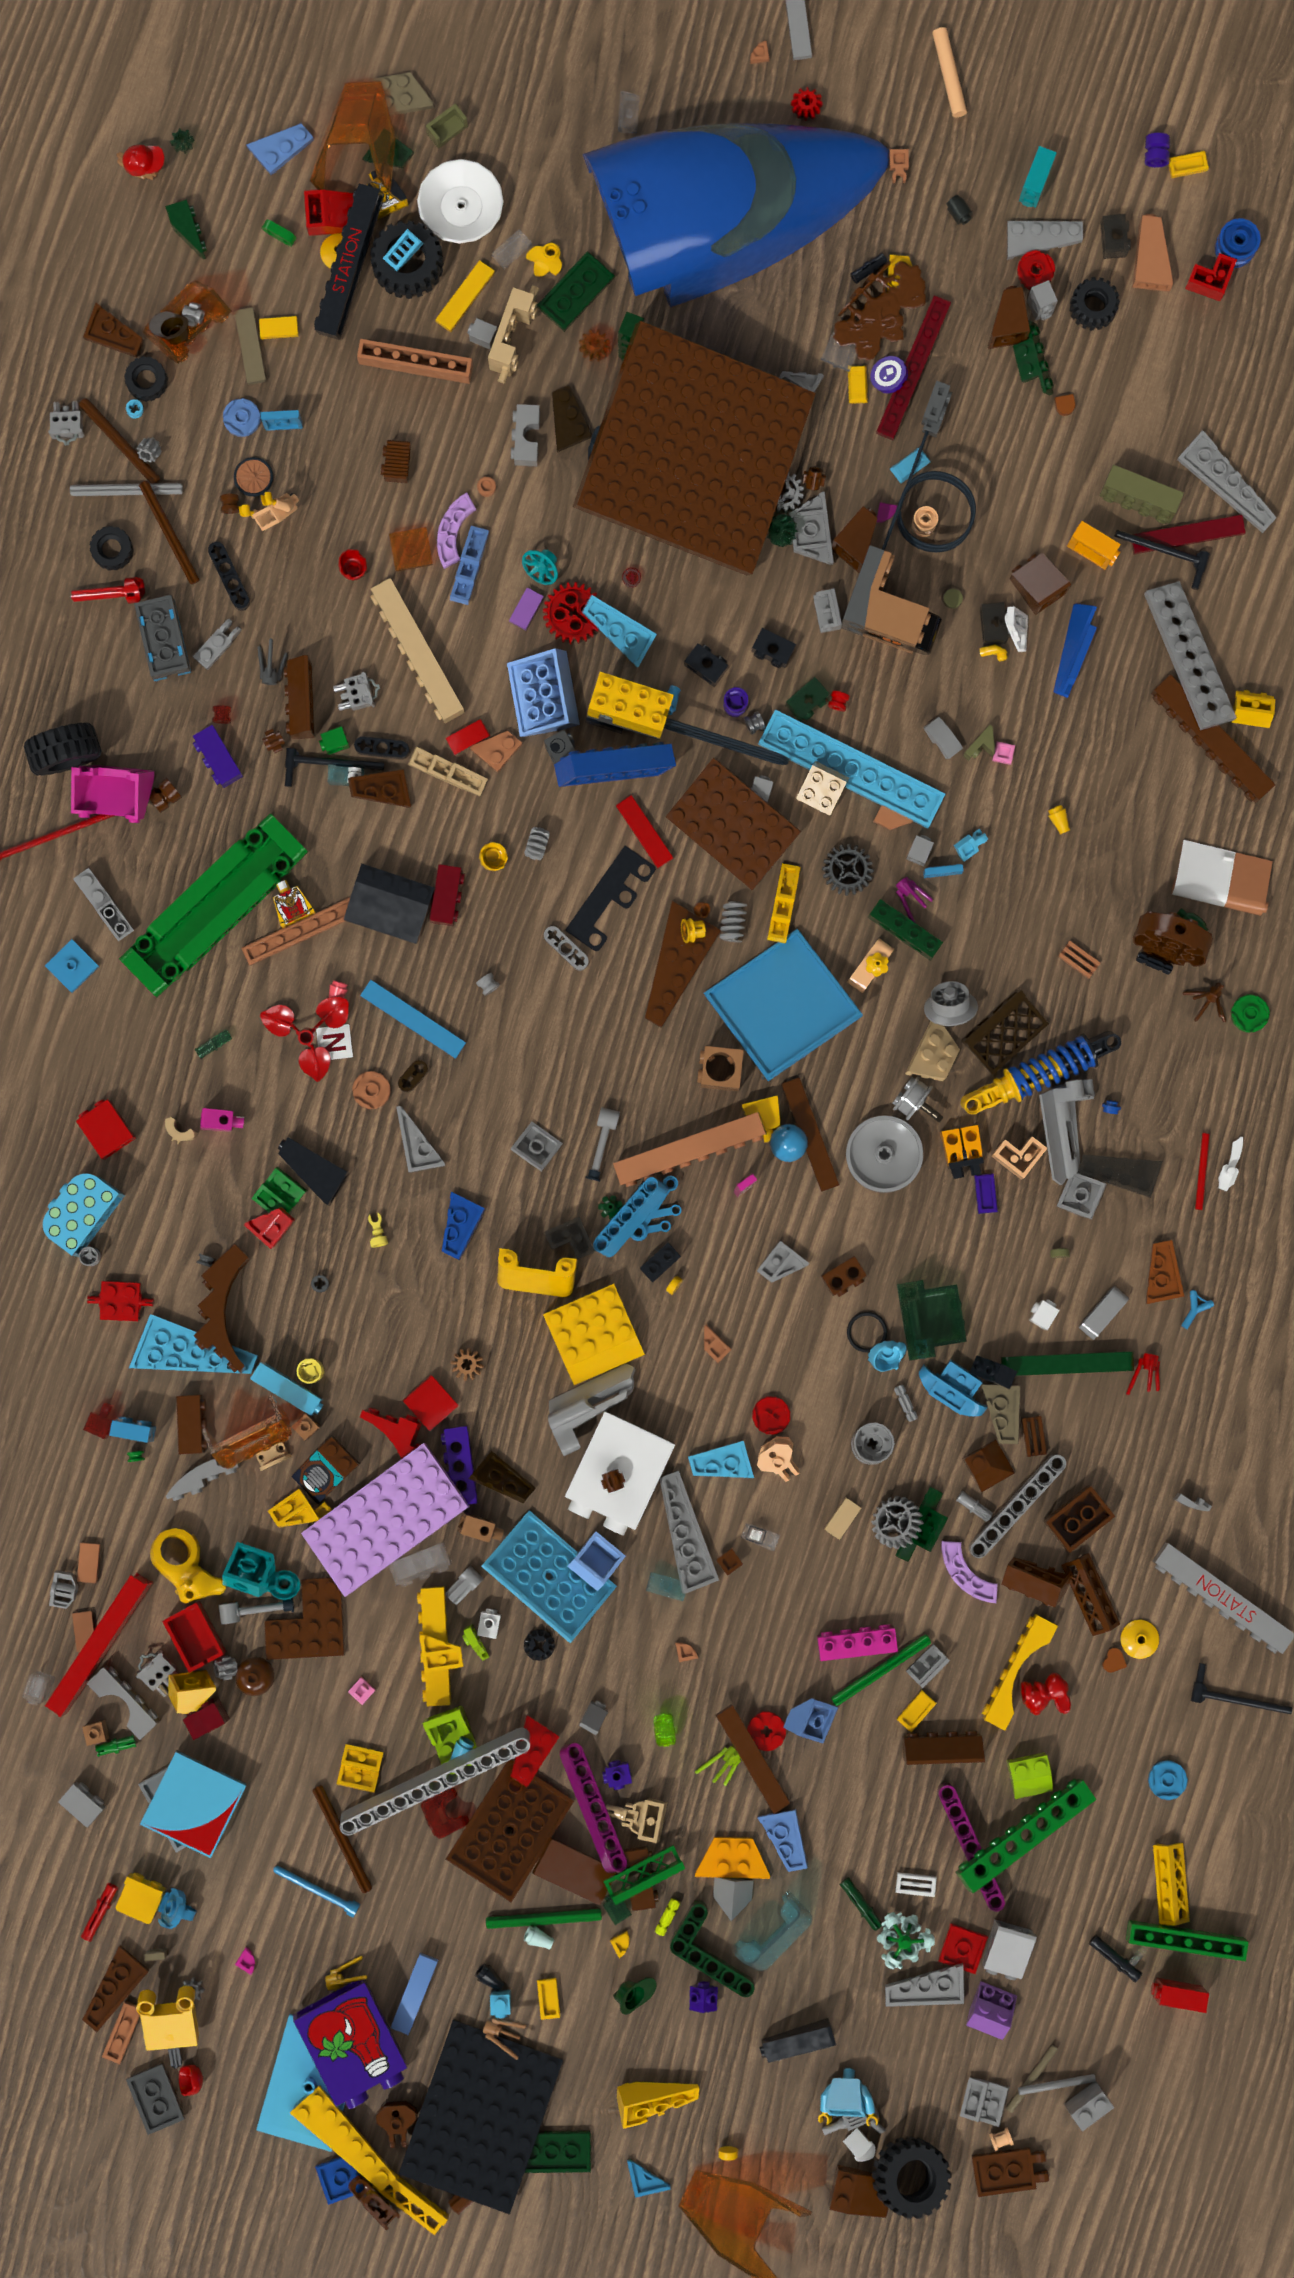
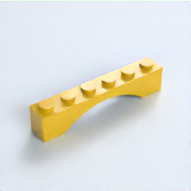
[982,1614,1058,1731]

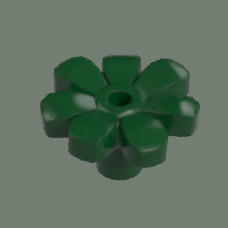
[598,1195,623,1220]

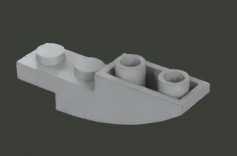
[73,868,134,942]
[166,1458,241,1501]

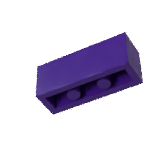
[193,725,243,788]

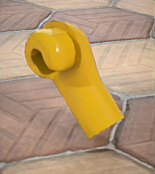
[980,645,1007,661]

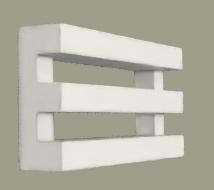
[895,1872,937,1897]

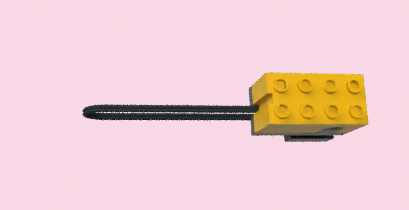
[585,672,789,765]

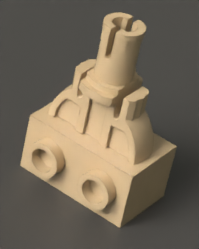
[606,1798,668,1843]

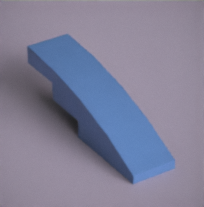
[450,526,489,605]
[390,1953,438,2035]

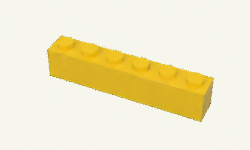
[417,1586,451,1707]

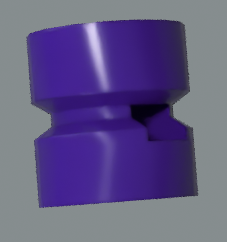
[1145,133,1170,168]
[723,687,749,717]

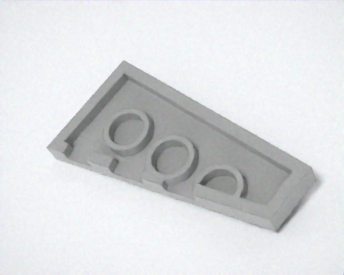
[885,1963,964,2007]

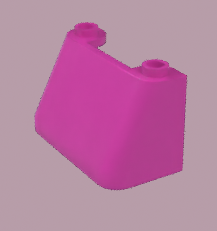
[71,765,154,823]

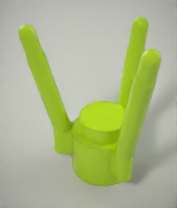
[695,1746,741,1786]

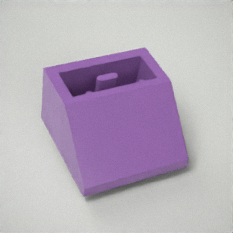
[966,1981,1017,2040]

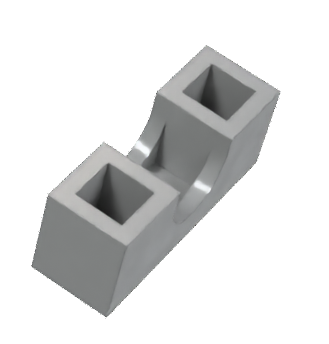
[511,404,540,466]

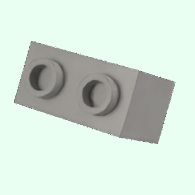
[1027,280,1058,321]

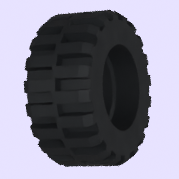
[370,220,444,299]
[24,722,102,776]
[872,2136,951,2219]

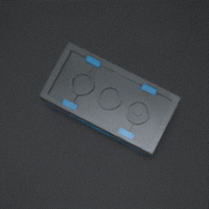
[134,595,191,682]

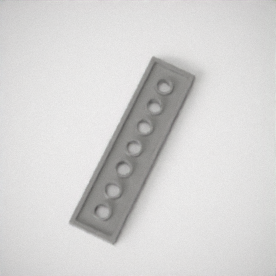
[1144,581,1237,730]

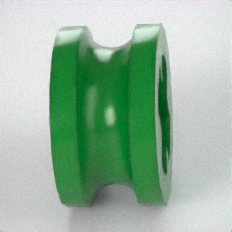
[127,1450,145,1462]

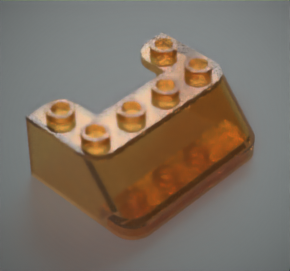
[143,280,232,364]
[201,1395,292,1469]

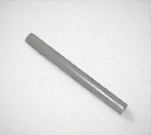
[1018,2074,1096,2095]

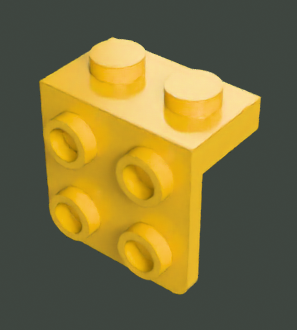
[116,1873,166,1924]

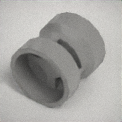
[79,1247,101,1266]

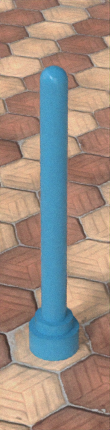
[273,1866,360,1918]

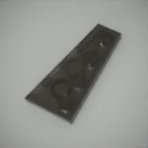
[1077,1155,1163,1198]

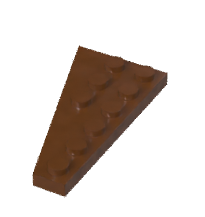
[645,901,721,1028]

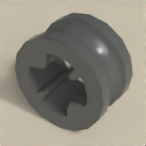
[196,1254,216,1267]
[311,1275,329,1293]

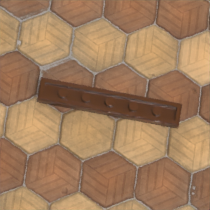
[781,1077,839,1192]
[715,1704,790,1814]

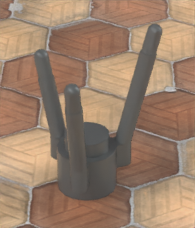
[258,638,288,685]

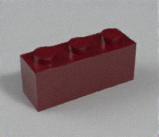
[430,864,465,926]

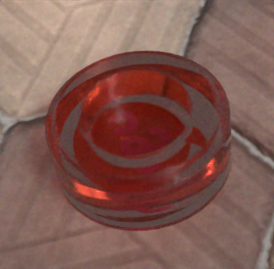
[622,567,641,588]

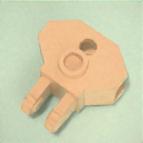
[757,1436,800,1482]

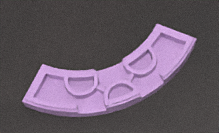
[437,493,476,569]
[941,1541,998,1603]

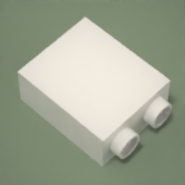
[565,1411,675,1536]

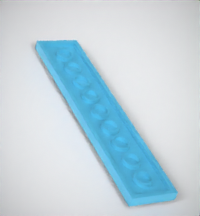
[758,710,945,829]

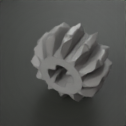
[525,827,550,860]

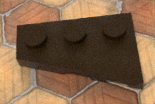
[552,385,592,452]
[468,1451,536,1503]

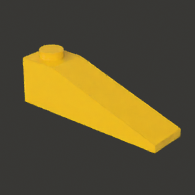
[617,2082,699,2129]

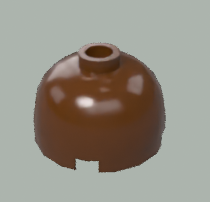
[235,1657,274,1697]

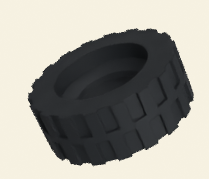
[124,356,168,402]
[90,526,134,571]

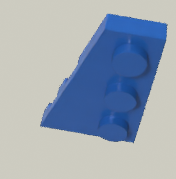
[442,1192,486,1260]

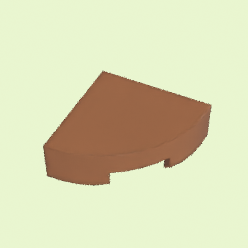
[750,41,769,64]
[676,1642,698,1662]

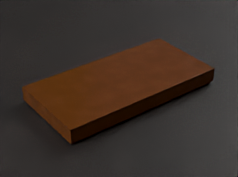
[532,1837,617,1905]

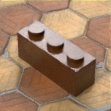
[176,1395,208,1454]

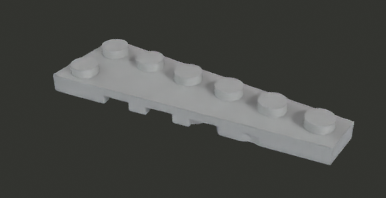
[1177,430,1276,533]
[659,1471,719,1594]

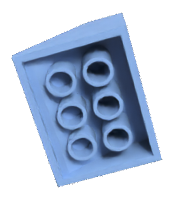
[507,648,580,737]

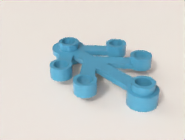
[630,1176,682,1241]

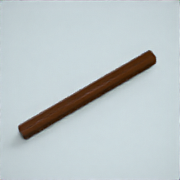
[79,398,160,484]
[139,481,199,585]
[312,1785,372,1894]

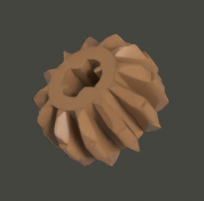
[451,1348,484,1381]

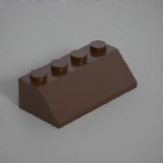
[284,655,315,739]
[902,1731,985,1765]

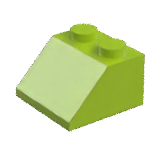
[1006,1752,1053,1799]

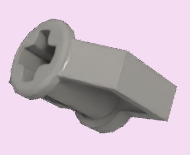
[49,1570,78,1609]

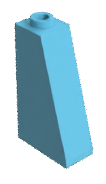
[250,1362,323,1416]

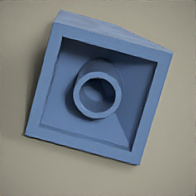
[783,1699,838,1743]

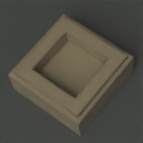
[145,1948,168,1961]

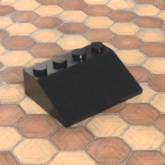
[343,863,434,944]

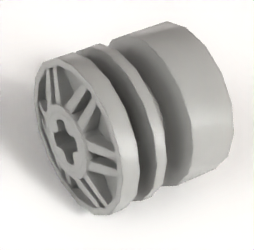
[851,1422,895,1465]

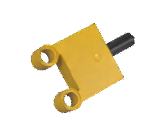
[136,1986,199,2069]

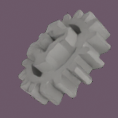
[776,472,804,513]

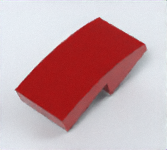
[445,719,490,755]

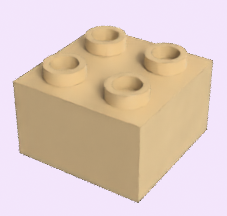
[796,761,849,816]

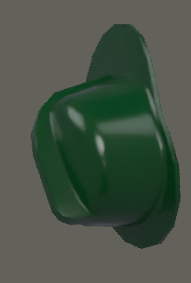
[613,1977,657,2015]

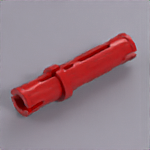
[81,1883,119,1942]

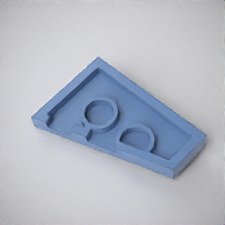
[246,124,314,175]
[757,1809,808,1872]

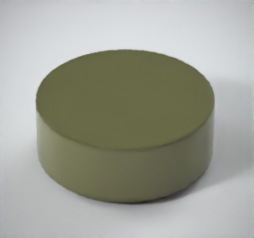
[943,589,963,609]
[1050,1248,1070,1258]

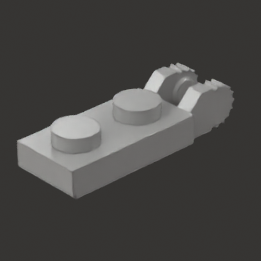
[193,619,241,670]

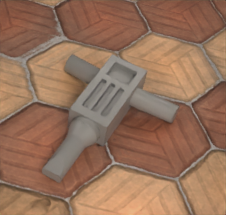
[822,2084,886,2135]

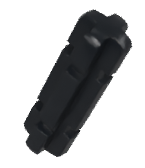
[1136,951,1173,975]

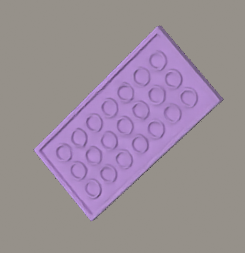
[301,1443,470,1597]

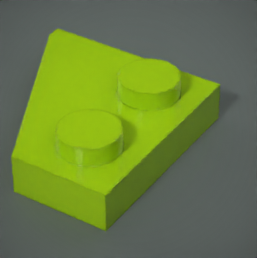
[462,1624,490,1661]

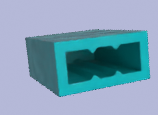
[1019,146,1057,208]

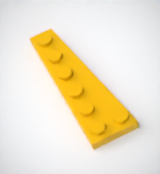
[290,2085,397,2191]

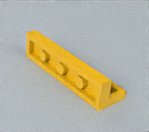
[1153,1842,1190,1926]
[372,2170,449,2235]

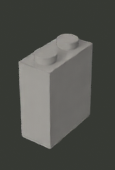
[1065,2082,1114,2132]

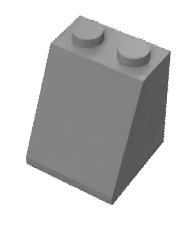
[982,1919,1037,1981]

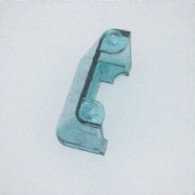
[733,1890,812,1971]

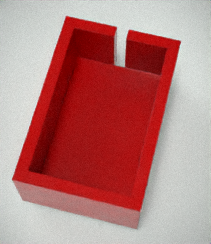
[162,1601,227,1673]

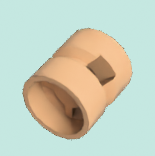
[912,506,938,537]

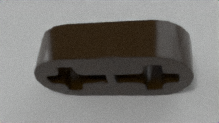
[398,1060,428,1093]

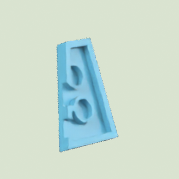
[688,1441,754,1478]

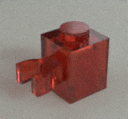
[83,1403,113,1439]

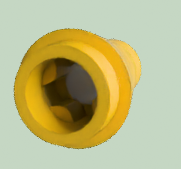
[1048,805,1070,834]

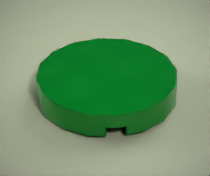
[1231,995,1270,1033]

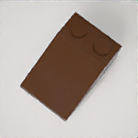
[828,2164,888,2218]

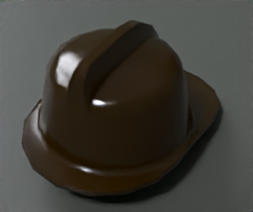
[149,311,189,345]

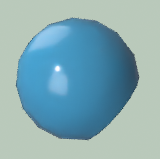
[770,1124,808,1162]

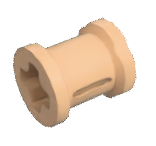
[989,2128,1014,2151]

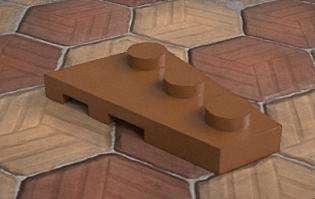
[1146,1240,1184,1304]

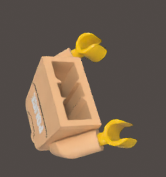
[239,492,299,531]

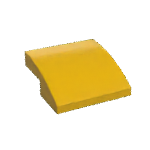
[337,1744,383,1793]

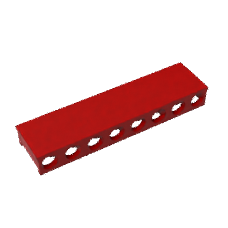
[45,1572,153,1717]

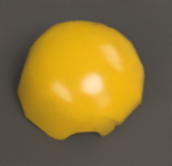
[479,842,508,871]

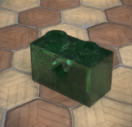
[785,677,830,722]

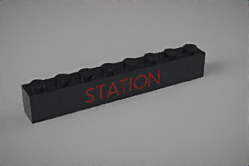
[314,183,385,340]

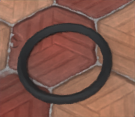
[847,1312,888,1353]

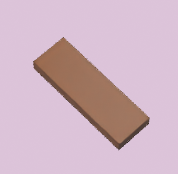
[102,2000,140,2064]

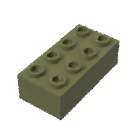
[1099,465,1184,524]

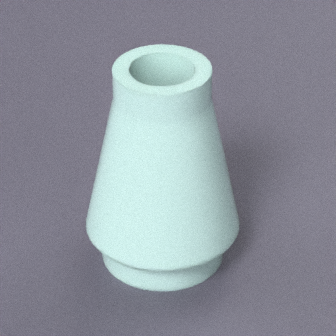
[524,1926,554,1950]

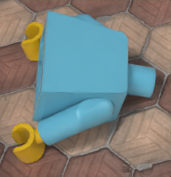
[818,2068,879,2127]

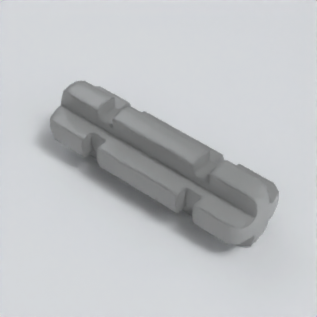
[894,1385,918,1422]

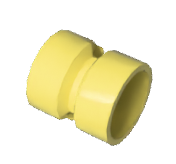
[297,1358,324,1384]

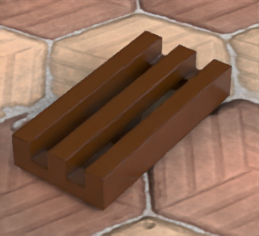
[1021,1416,1047,1457]

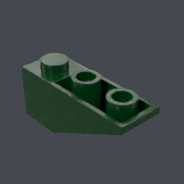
[165,200,207,260]

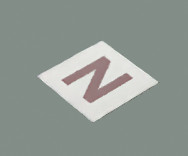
[316,1024,353,1060]

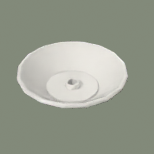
[417,159,504,244]

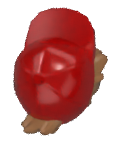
[117,144,165,180]

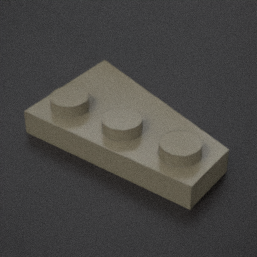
[981,1384,1020,1444]

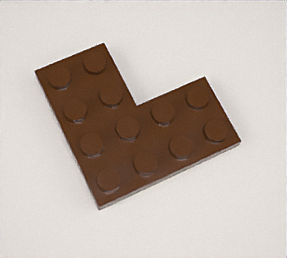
[264,1578,345,1660]

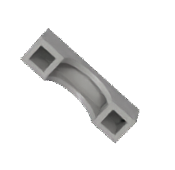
[86,1665,160,1740]

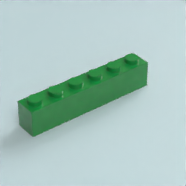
[1126,1920,1249,1961]

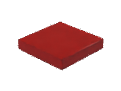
[938,1923,988,1974]

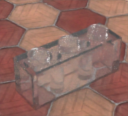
[389,1542,452,1587]

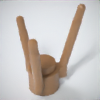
[483,2017,526,2060]

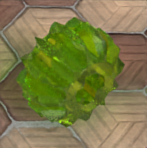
[653,1713,676,1747]

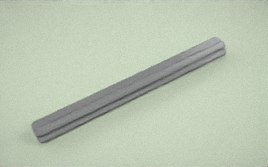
[70,483,183,496]

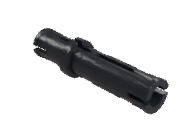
[1089,1934,1142,1983]

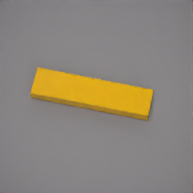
[435,260,495,332]

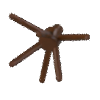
[1183,982,1226,1022]

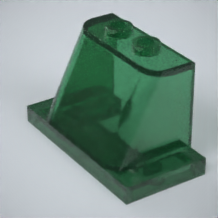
[897,1280,967,1361]

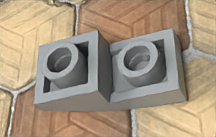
[923,717,963,759]

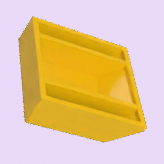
[543,1284,645,1385]

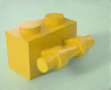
[1232,690,1275,728]

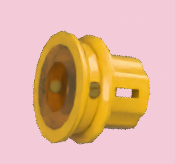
[681,918,706,943]

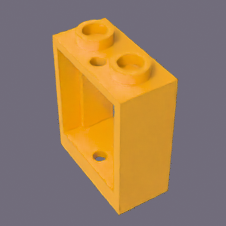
[1067,521,1121,570]

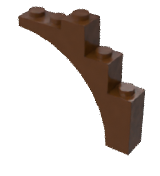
[193,1244,249,1373]

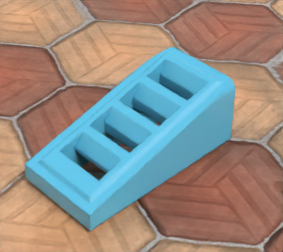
[383,229,424,271]

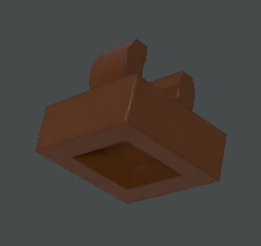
[716,1548,743,1576]

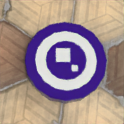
[870,356,908,394]

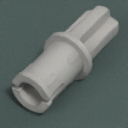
[956,1491,993,1522]

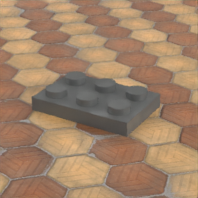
[126,2063,185,2135]

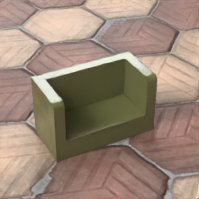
[426,103,468,149]

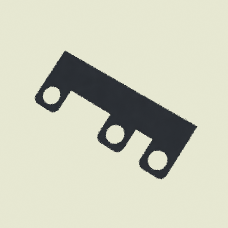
[565,846,656,951]

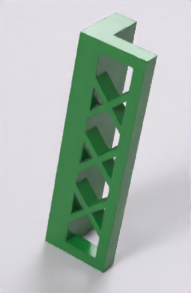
[603,1845,686,1905]

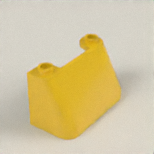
[497,1248,578,1297]

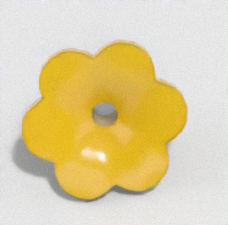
[866,952,888,977]

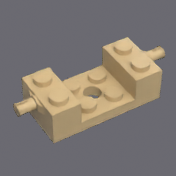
[488,286,539,384]

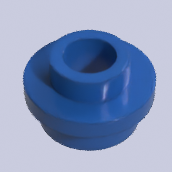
[1102,1100,1121,1114]

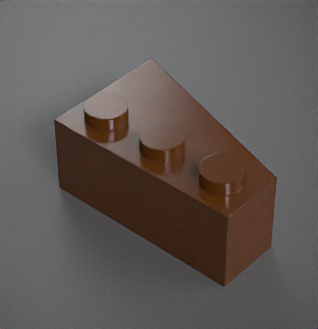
[1001,1557,1073,1607]

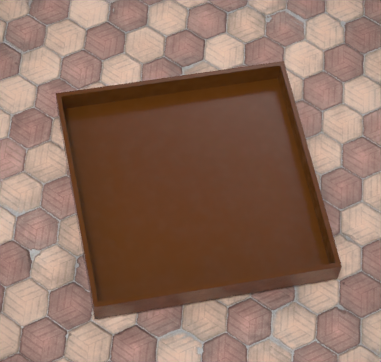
[573,321,816,576]

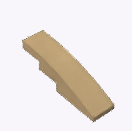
[408,747,488,796]

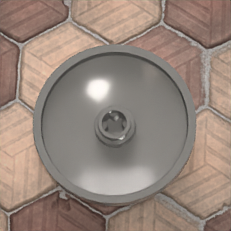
[846,1116,923,1193]

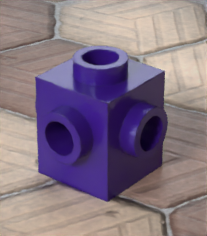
[602,1760,632,1790]
[689,1981,718,2013]

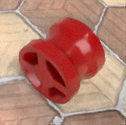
[828,691,850,712]

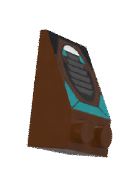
[291,1436,360,1504]

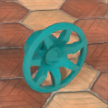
[522,550,558,585]

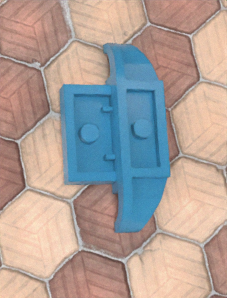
[919,1359,988,1416]

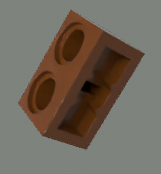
[821,1256,867,1297]

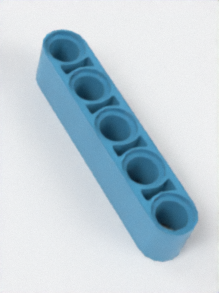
[593,1177,667,1257]

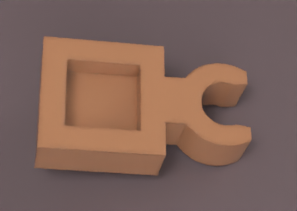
[889,149,909,183]

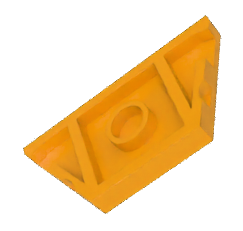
[695,1837,770,1879]

